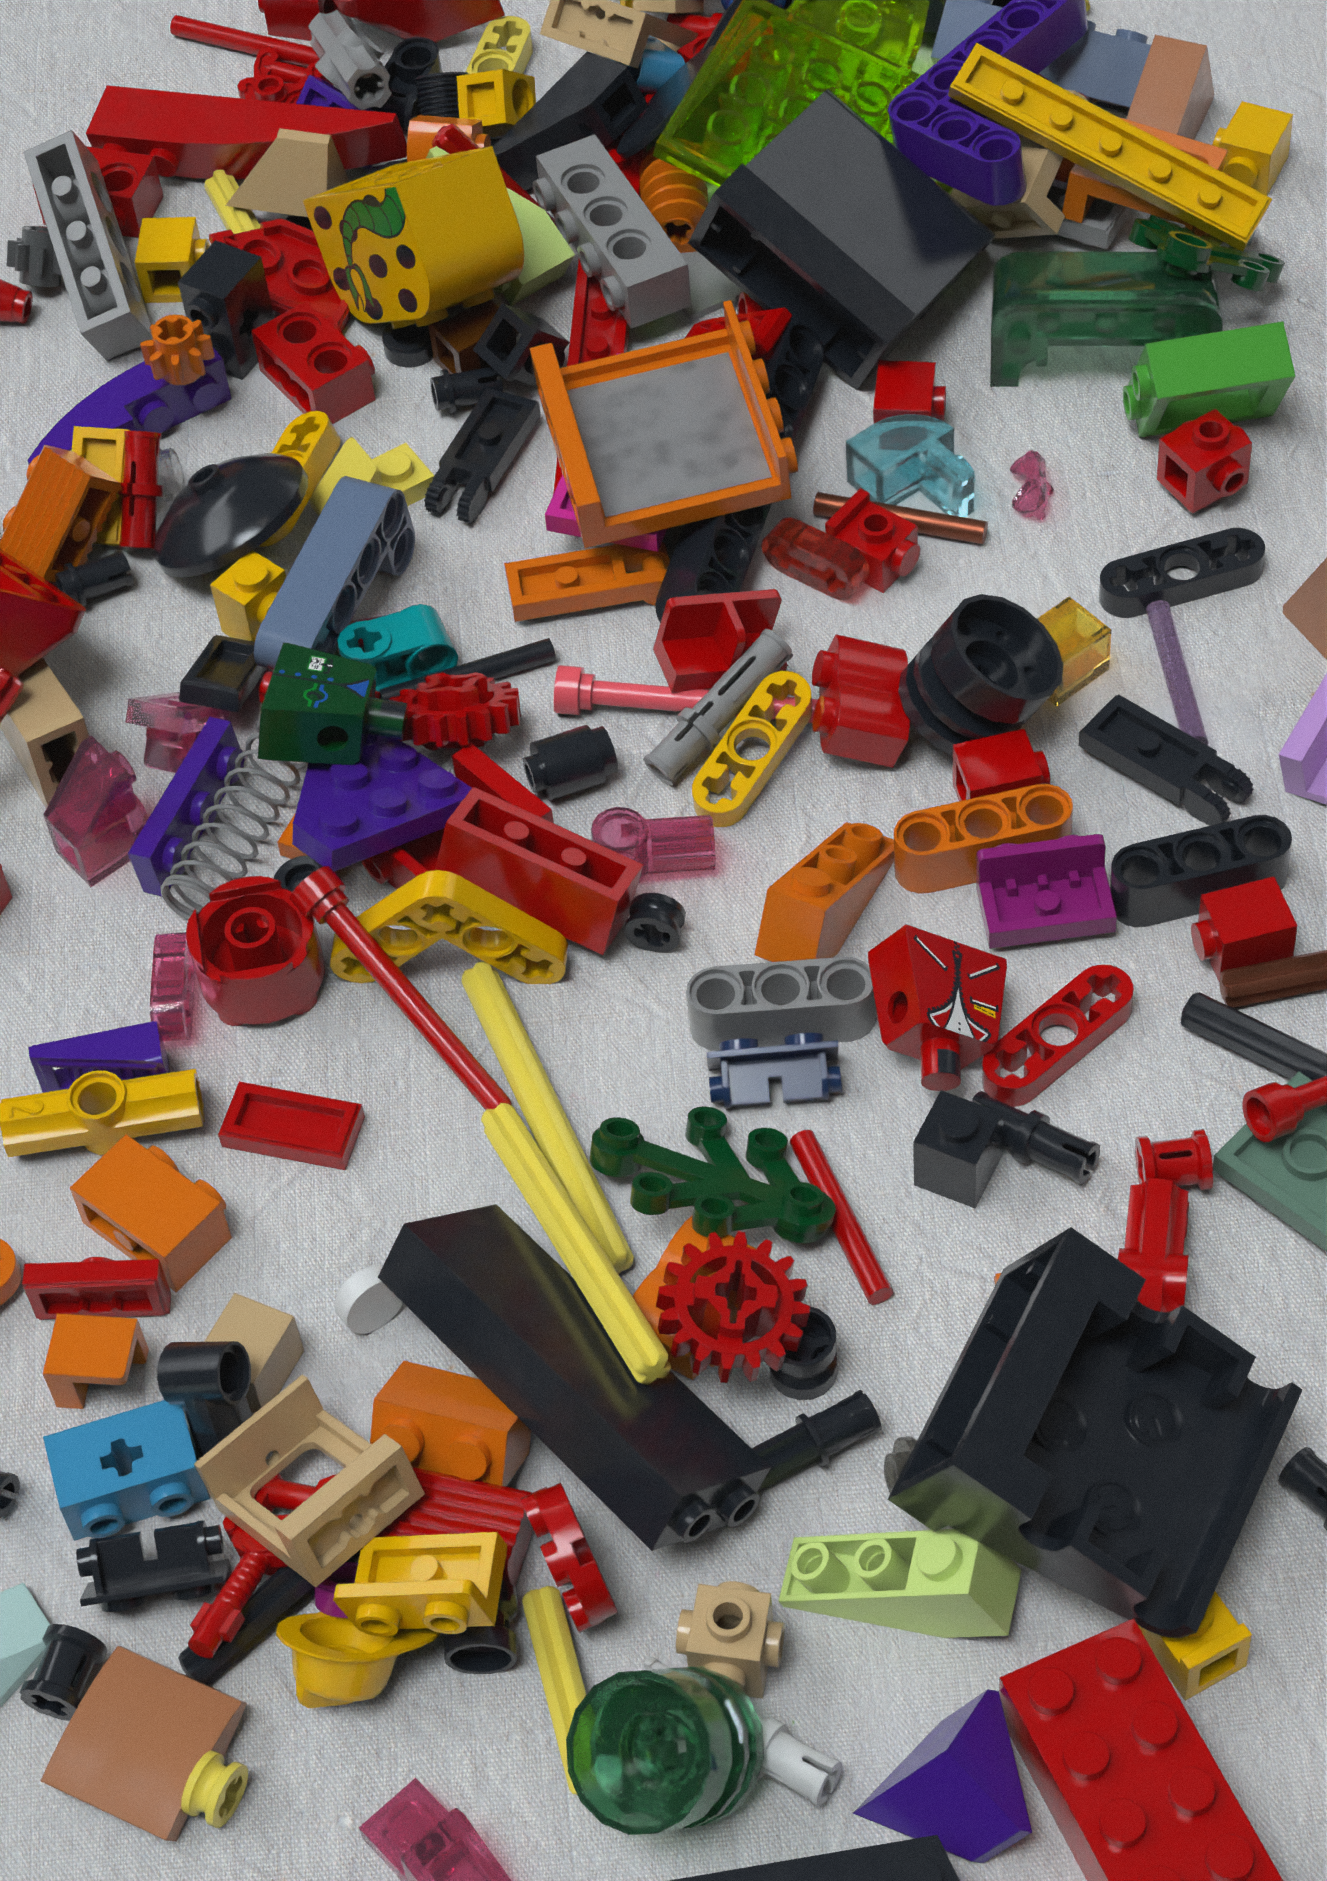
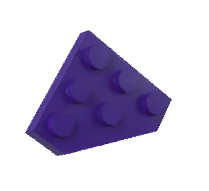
[292,735,472,871]

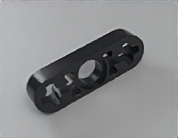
[1099,528,1265,618]

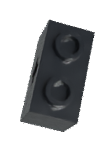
[178,240,274,380]

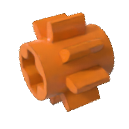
[140,314,215,385]

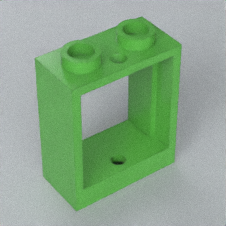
[1122,321,1296,438]

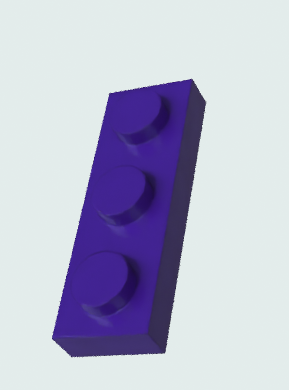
[128,717,245,897]

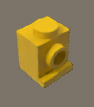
[210,550,286,642]
[1138,1591,1252,1701]

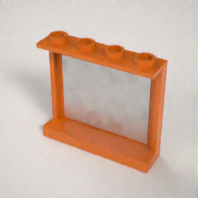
[530,300,798,548]

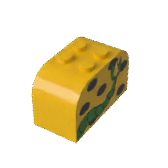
[302,146,524,329]

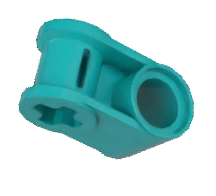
[337,604,458,691]

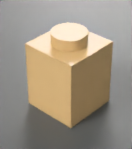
[204,1293,304,1413]

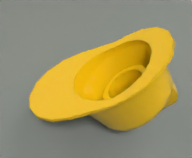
[276,1612,441,1708]

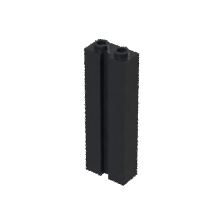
[378,1204,771,1551]

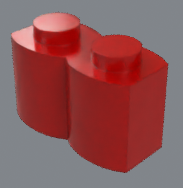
[812,634,910,768]

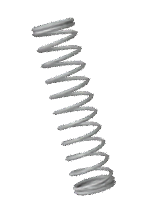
[160,719,308,920]

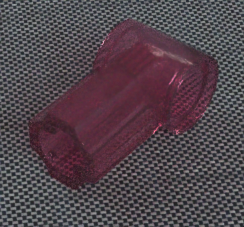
[591,807,716,883]

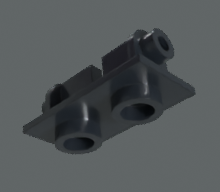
[76,1520,230,1612]

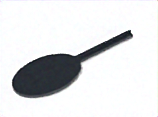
[617,0,760,159]

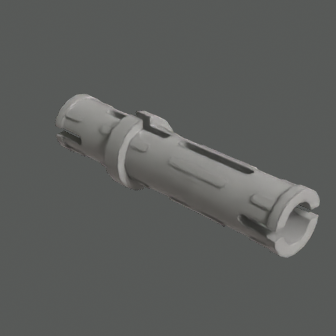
[643,629,793,786]

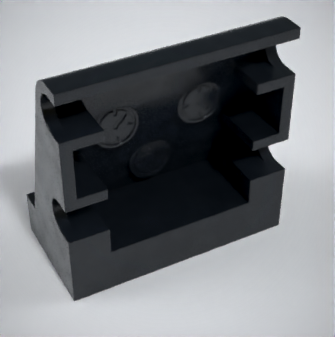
[688,89,996,390]
[887,1227,1303,1638]

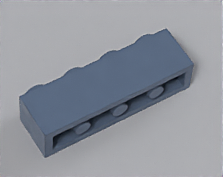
[931,0,1151,115]

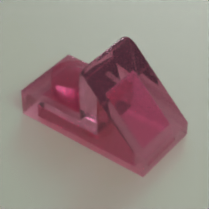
[125,692,230,773]
[359,1778,511,1881]

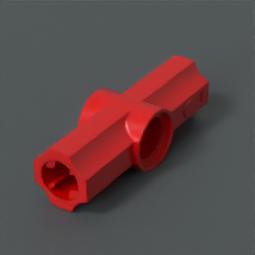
[1118,1178,1189,1312]

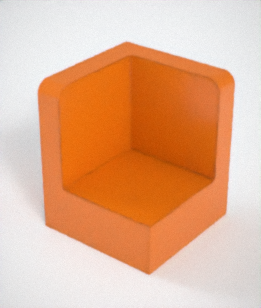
[42,1313,149,1409]

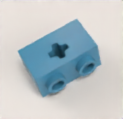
[43,1400,210,1541]

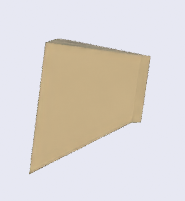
[225,128,349,217]

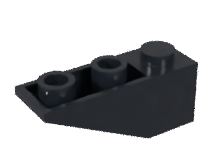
[493,51,648,190]

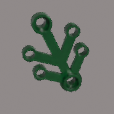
[1128,214,1285,291]
[589,1106,836,1243]

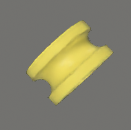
[181,1750,248,1828]

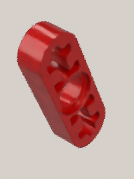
[982,964,1134,1107]

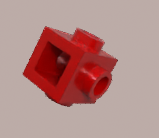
[1157,409,1252,514]

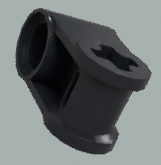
[369,37,442,133]

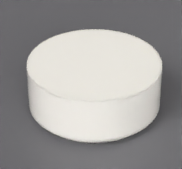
[334,1265,403,1334]

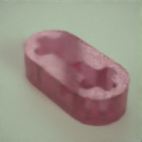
[150,932,195,1042]

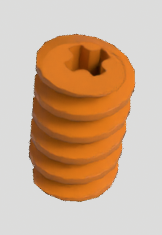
[639,140,708,253]

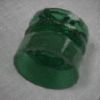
[566,1666,765,1835]

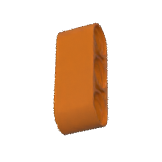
[894,784,1073,894]

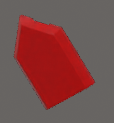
[209,218,352,332]

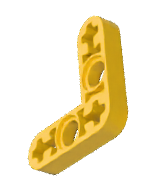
[330,870,568,984]

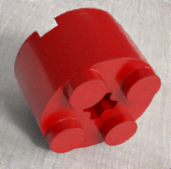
[186,876,325,1026]

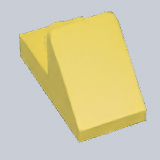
[309,437,434,516]

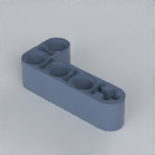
[254,476,415,670]

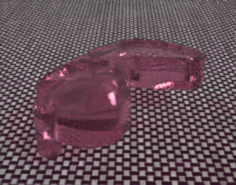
[1010,450,1054,520]

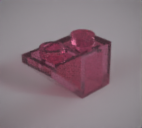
[43,735,148,887]

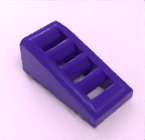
[28,1021,170,1093]

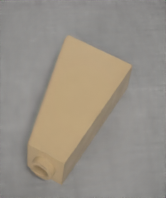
[0,658,107,820]

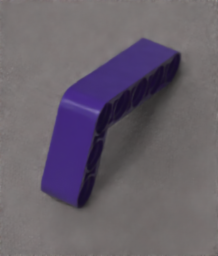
[888,0,1088,206]

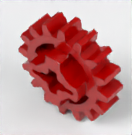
[389,672,521,751]
[656,1231,810,1383]

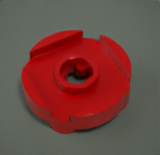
[520,1483,618,1633]

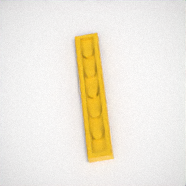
[948,43,1272,252]

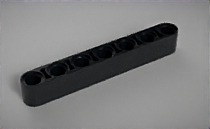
[655,322,824,623]

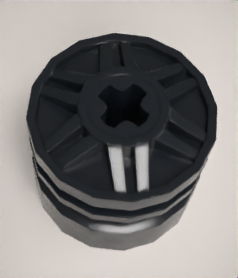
[898,594,1064,755]

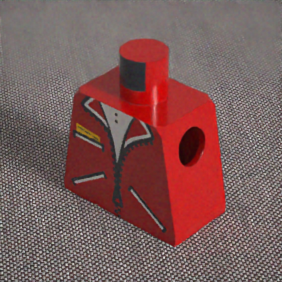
[868,924,1007,1091]

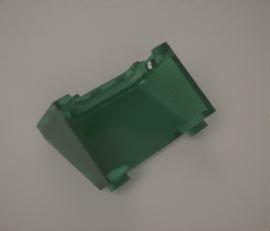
[990,252,1223,387]

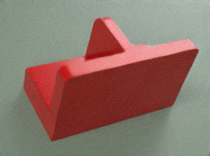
[653,589,788,692]

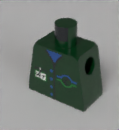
[258,642,408,765]

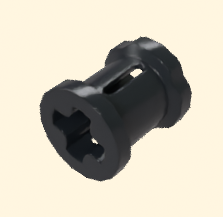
[20,1624,107,1721]

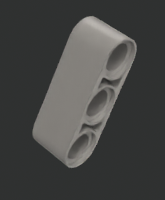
[686,957,876,1051]

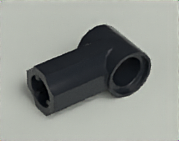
[157,1341,252,1458]

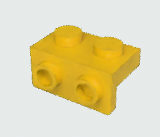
[333,1532,508,1637]

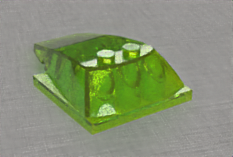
[653,0,930,187]

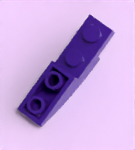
[27,348,232,465]

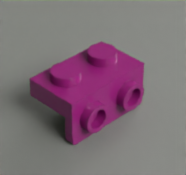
[976,834,1117,949]

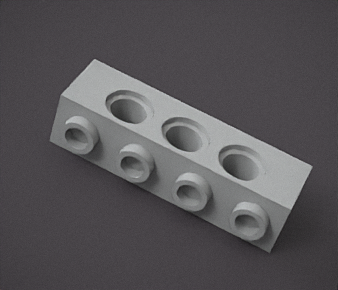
[23,130,153,361]
[533,134,692,329]

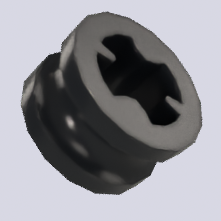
[624,893,686,952]

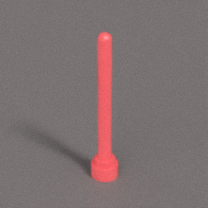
[554,665,818,723]

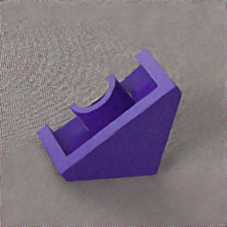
[853,1689,1032,1863]

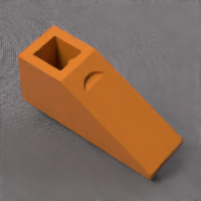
[754,822,894,962]

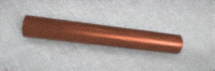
[813,492,988,544]

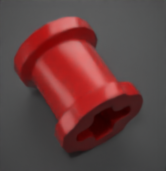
[1135,1129,1213,1191]

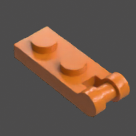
[504,542,670,622]

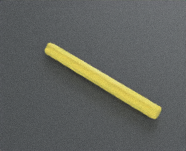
[461,962,634,1274]
[481,1103,671,1385]

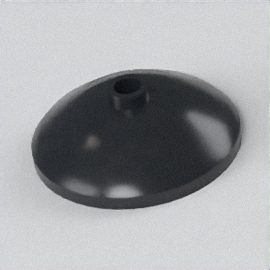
[154,453,308,577]

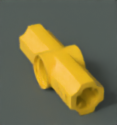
[0,1069,205,1157]

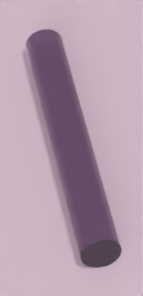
[1146,600,1208,745]

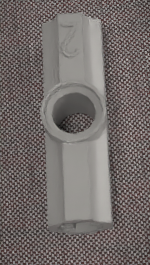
[308,10,392,110]

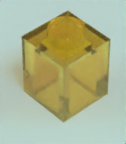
[1037,596,1112,707]

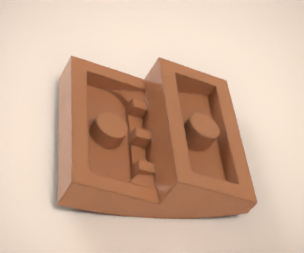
[40,1646,247,1842]

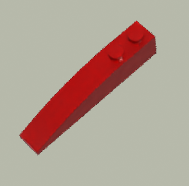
[85,85,407,179]

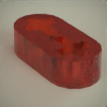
[761,517,870,600]

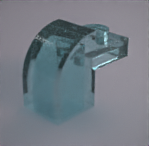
[846,414,976,517]

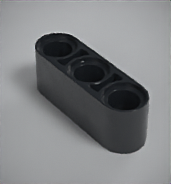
[1110,815,1292,927]

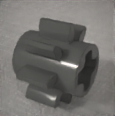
[6,226,62,287]

